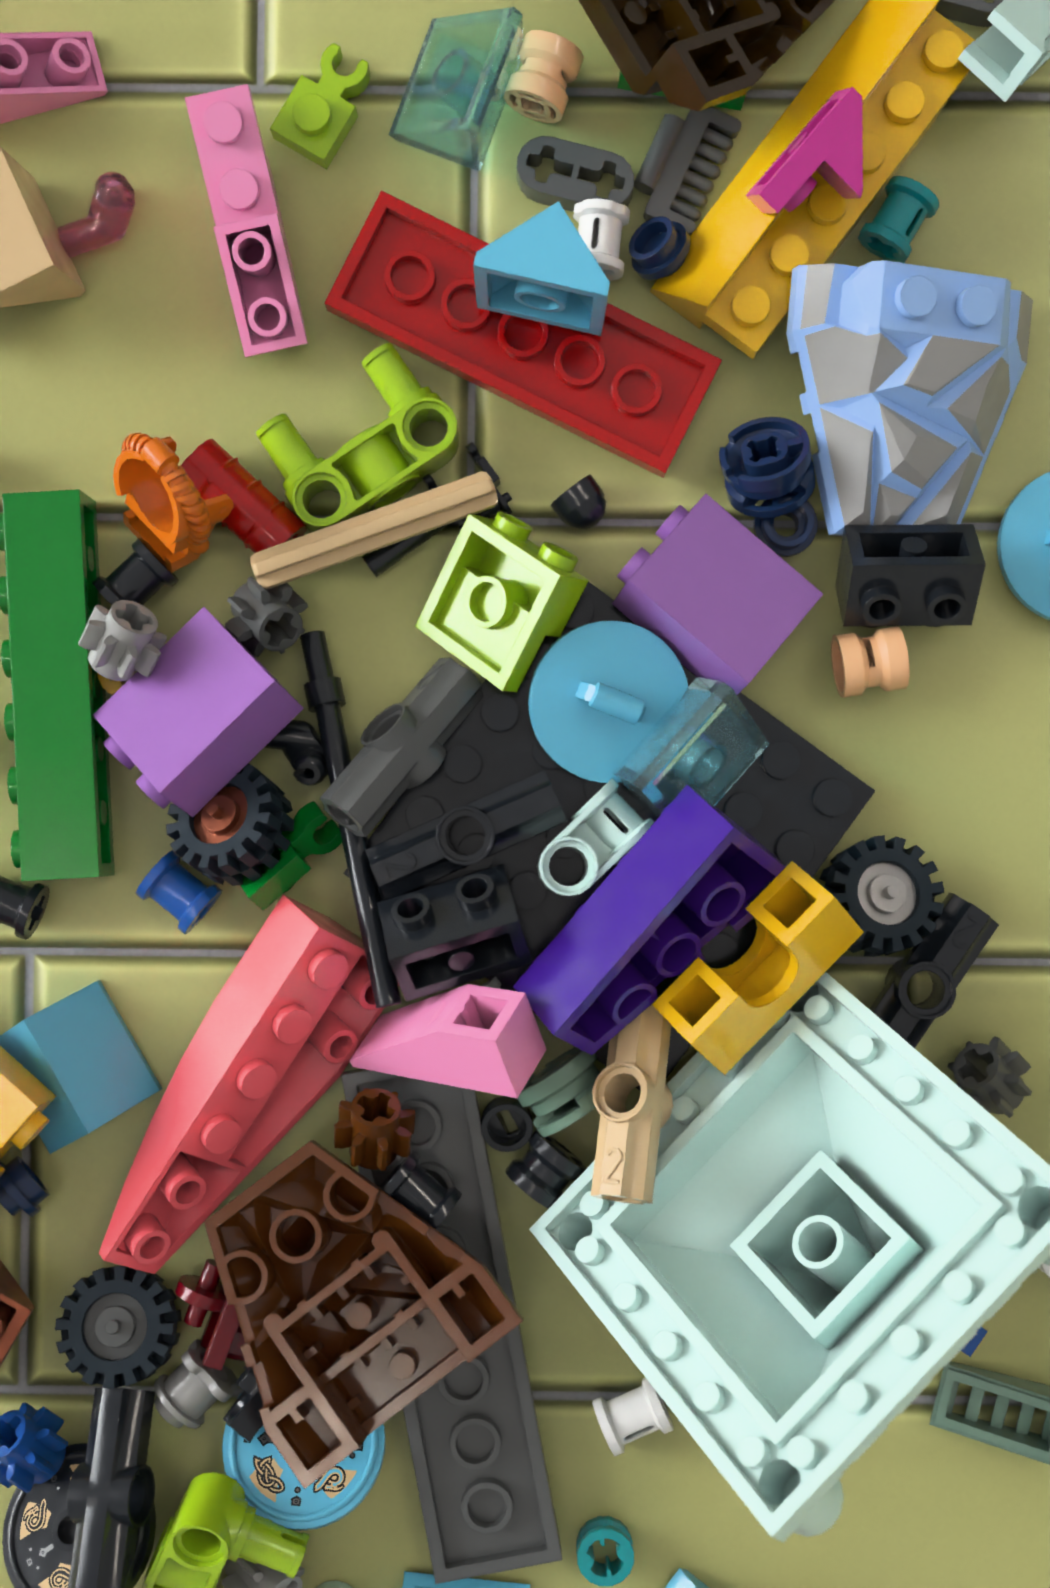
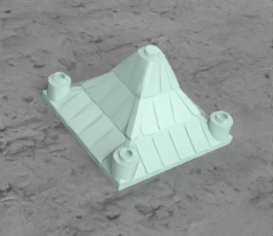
[529,972,1050,1543]

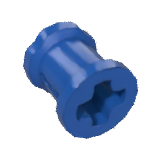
[136,850,223,934]

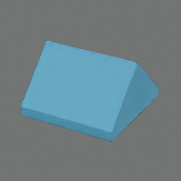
[473,201,610,336]
[0,980,162,1154]

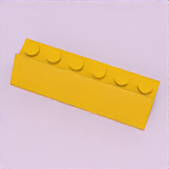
[650,0,975,360]

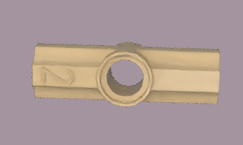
[591,1005,673,1205]

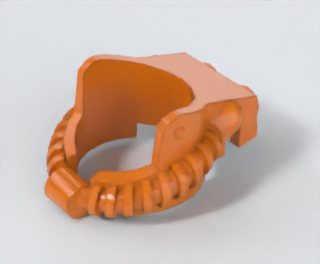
[113,433,234,573]

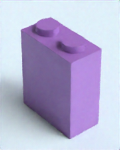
[612,493,823,703]
[93,607,304,817]

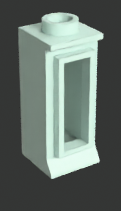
[958,0,1050,102]

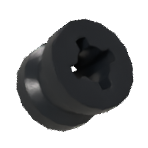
[505,1129,586,1209]

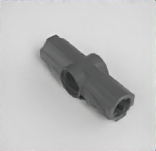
[319,658,484,837]

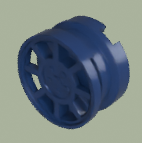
[719,417,816,518]

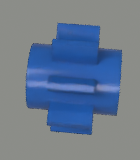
[0,1402,68,1493]

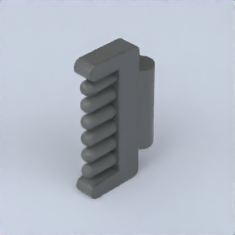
[634,107,741,236]

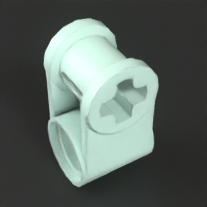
[536,778,654,896]

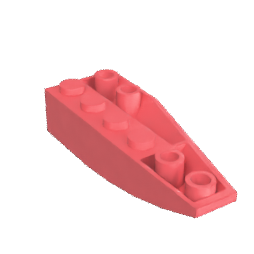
[99,894,399,1274]

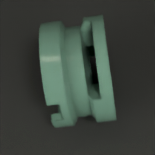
[517,1047,600,1137]

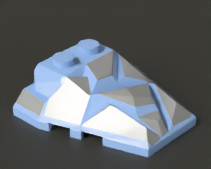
[786,260,1033,536]

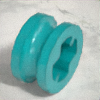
[576,1516,634,1587]

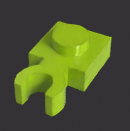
[270,43,371,170]

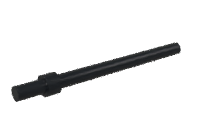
[300,631,402,1008]

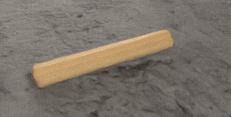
[250,471,498,590]

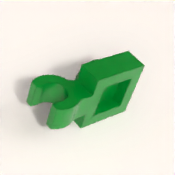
[241,801,342,911]

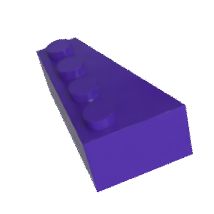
[513,785,786,1055]

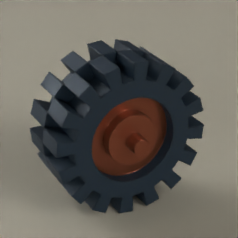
[166,763,294,886]

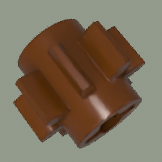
[334,1088,416,1171]

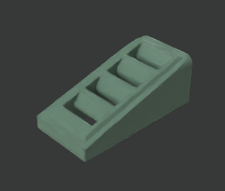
[929,1361,1050,1465]

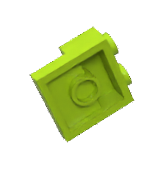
[415,512,589,692]

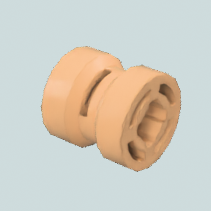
[503,30,584,123]
[831,626,910,698]

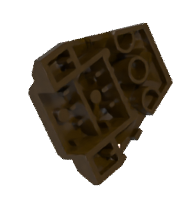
[579,0,835,112]

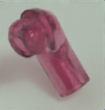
[57,171,135,258]

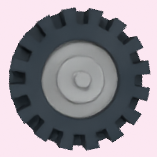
[819,835,944,957]

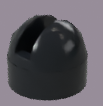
[551,474,606,529]
[481,1096,533,1152]

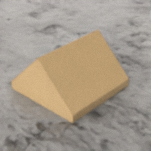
[0,147,86,308]

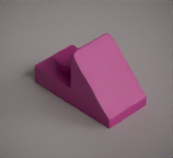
[745,87,863,214]

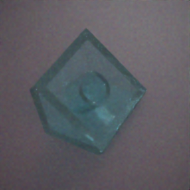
[389,7,523,172]
[612,677,770,816]

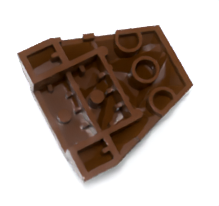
[204,1140,524,1489]

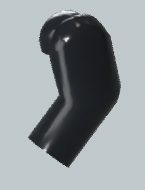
[264,720,328,786]

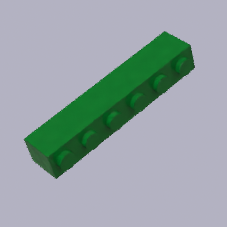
[0,489,115,881]

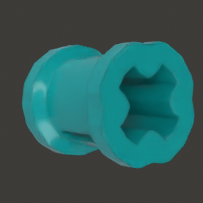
[858,176,939,263]

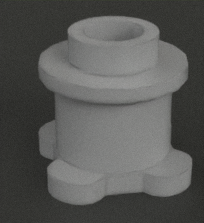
[154,1339,238,1429]

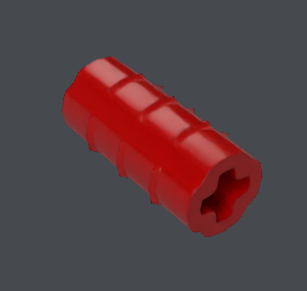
[181,439,307,553]

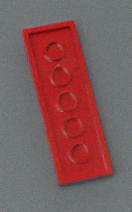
[324,190,722,478]

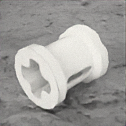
[573,199,630,281]
[592,1377,674,1456]

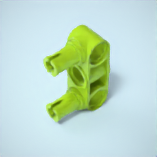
[256,343,459,532]
[142,1472,309,1588]

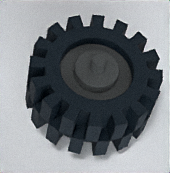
[55,1266,182,1389]

